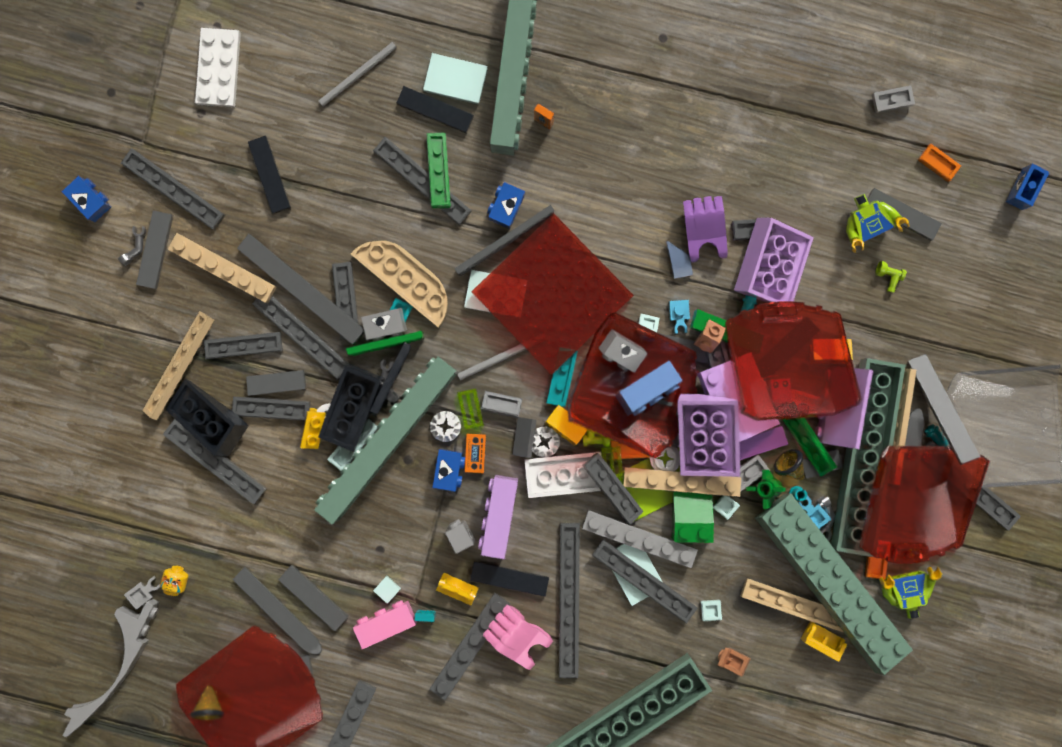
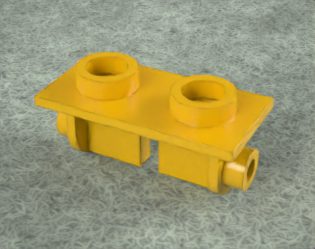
[300,408,326,449]
[436,573,479,605]

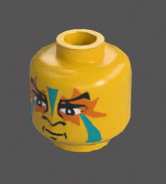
[160,566,189,596]

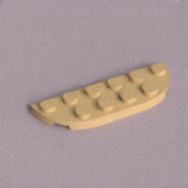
[351,240,448,328]

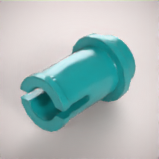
[739,295,757,321]
[925,424,949,449]
[789,486,807,501]

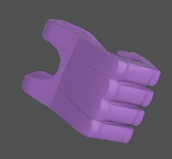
[683,196,728,262]

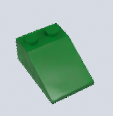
[672,491,714,543]

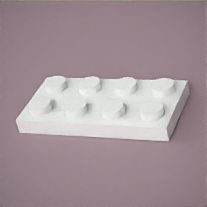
[195,28,241,107]
[525,452,602,498]

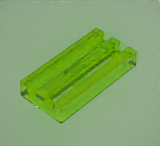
[457,388,484,430]
[601,446,623,484]

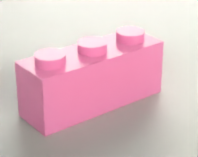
[353,600,417,649]

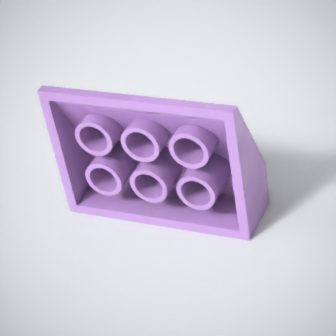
[734,218,814,310]
[697,352,780,442]
[814,367,873,449]
[678,394,740,477]

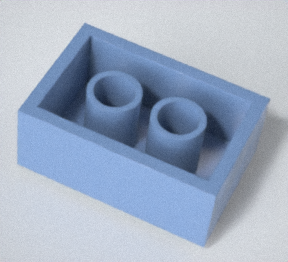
[616,361,682,416]

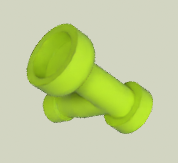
[875,261,907,293]
[583,421,611,447]

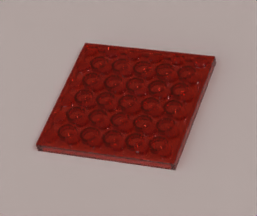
[471,214,634,375]

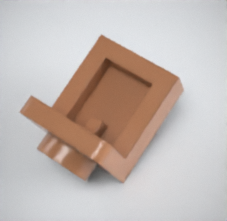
[694,320,725,353]
[717,648,751,676]

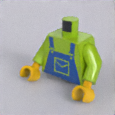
[846,194,910,253]
[879,567,942,619]

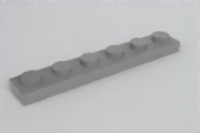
[582,510,698,568]

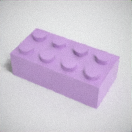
[478,475,518,559]

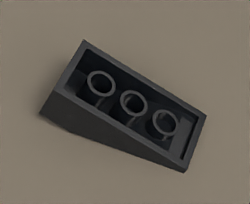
[318,364,385,452]
[166,379,249,456]

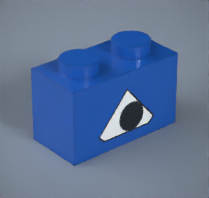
[1005,163,1050,210]
[62,176,111,222]
[487,182,525,229]
[433,449,466,492]

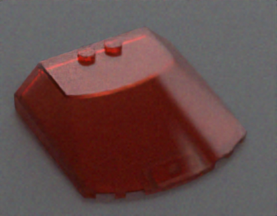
[725,301,862,421]
[568,312,698,459]
[860,446,990,564]
[176,625,323,747]

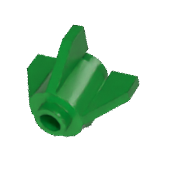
[746,469,786,509]

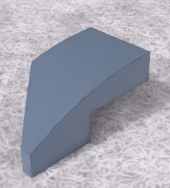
[666,241,693,279]

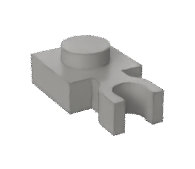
[124,576,160,610]

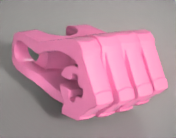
[483,605,553,670]

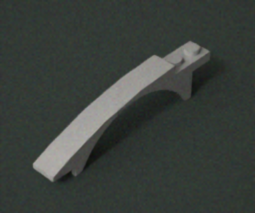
[63,599,159,737]

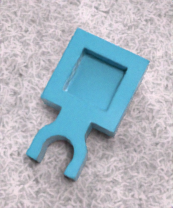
[669,300,690,334]
[798,495,832,529]

